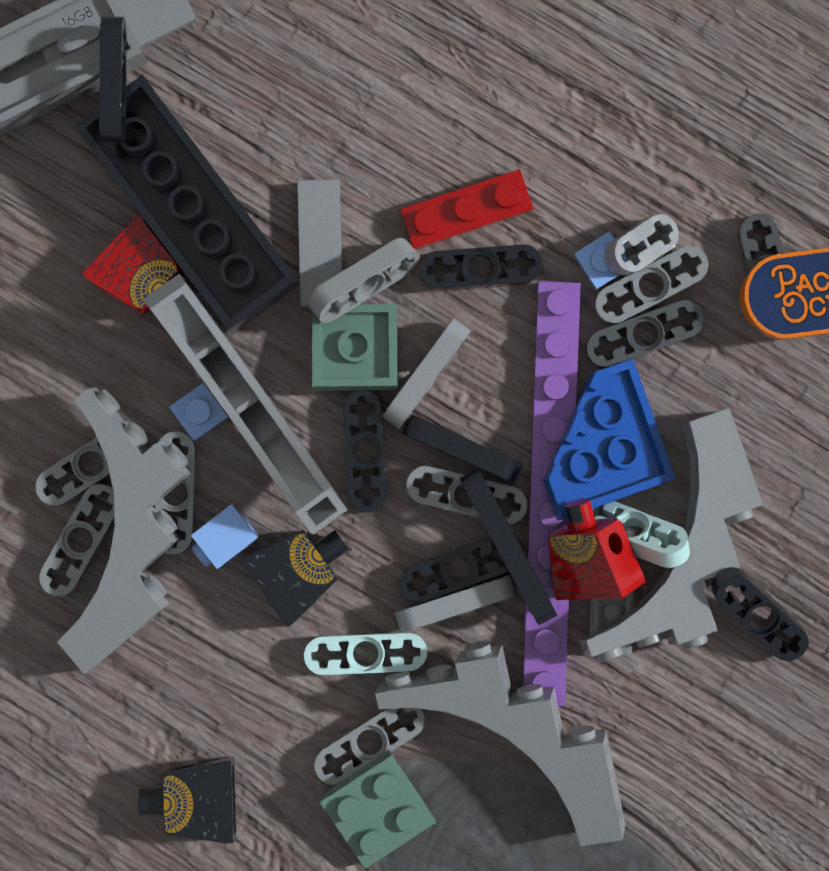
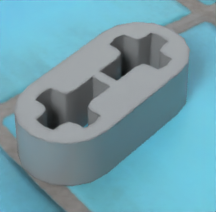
[605,214,679,275]

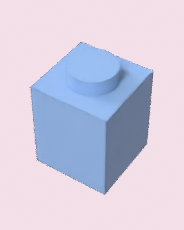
[191,504,260,569]

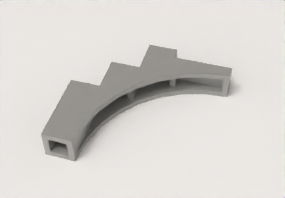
[144,274,348,535]
[57,387,191,675]
[579,408,763,662]
[375,642,626,846]

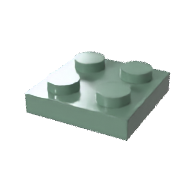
[312,304,398,391]
[318,750,437,869]

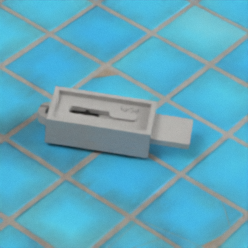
[0,0,198,136]

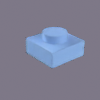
[573,231,628,291]
[169,382,229,442]

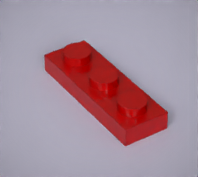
[400,169,533,250]

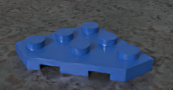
[543,359,676,521]

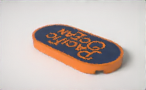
[739,248,829,340]

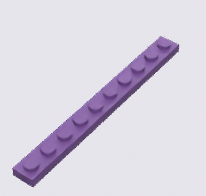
[522,281,581,706]

